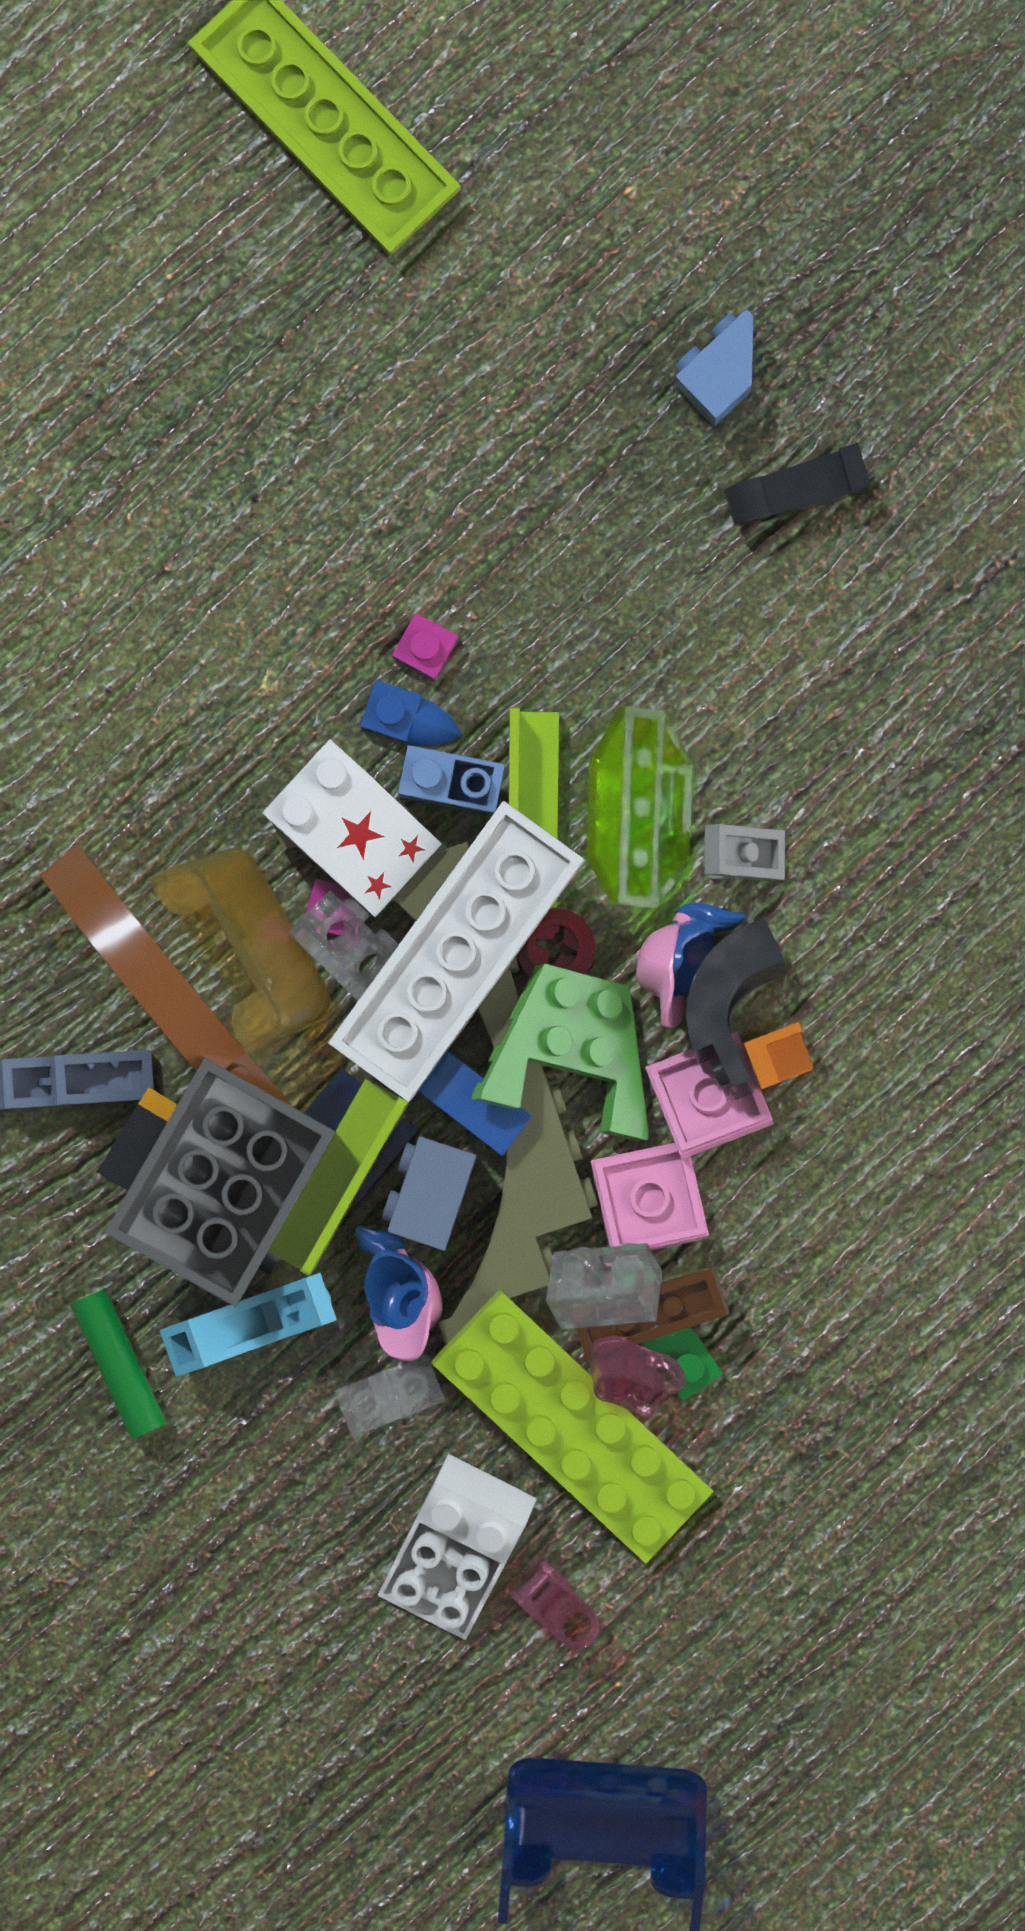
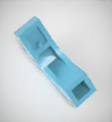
[160,1273,337,1377]

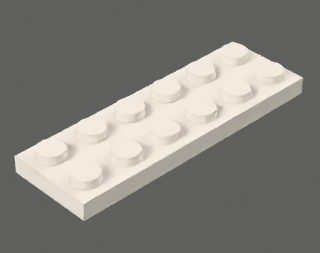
[328,801,585,1102]

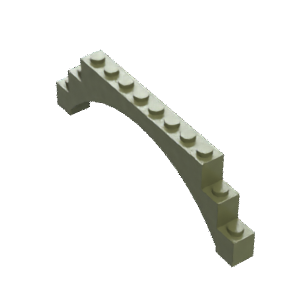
[267,802,598,1345]

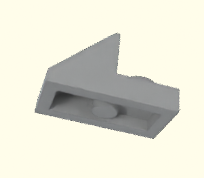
[704,824,785,880]

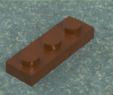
[571,1266,729,1360]

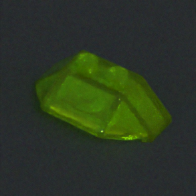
[586,706,693,908]

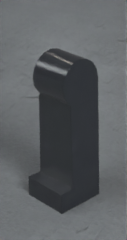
[724,443,871,527]

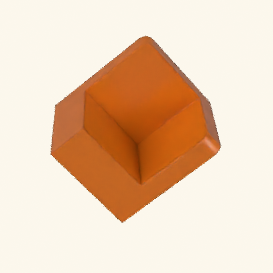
[742,1022,813,1089]

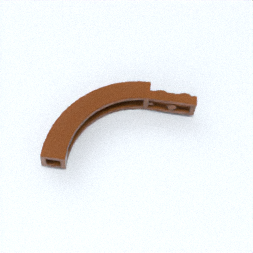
[40,844,292,1106]

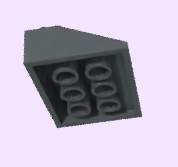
[105,1057,336,1307]

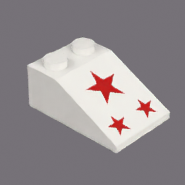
[263,739,442,917]

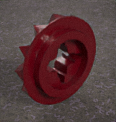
[517,908,595,977]

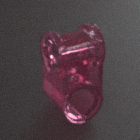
[589,1336,686,1417]
[509,1557,600,1649]

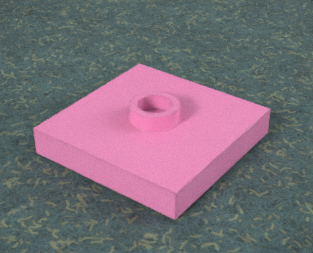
[645,1032,774,1160]
[590,1143,709,1259]

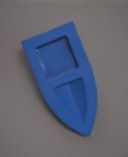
[360,680,462,746]

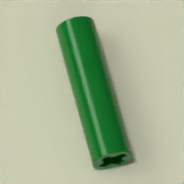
[70,1288,167,1440]

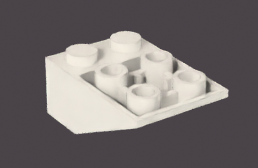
[377,1454,537,1640]

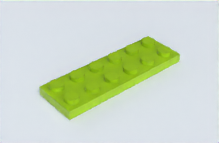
[188,0,461,256]
[431,1289,714,1563]

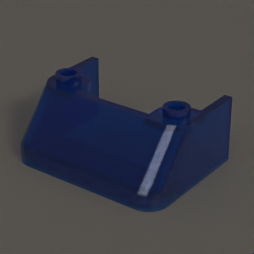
[497,1758,707,1931]

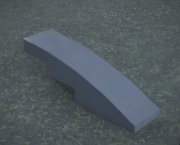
[0,1050,154,1110]

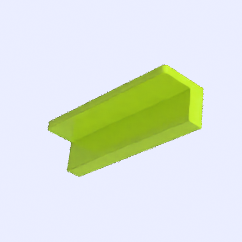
[509,708,559,909]
[268,1078,409,1276]

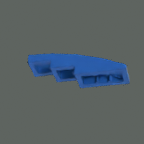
[418,1050,533,1156]

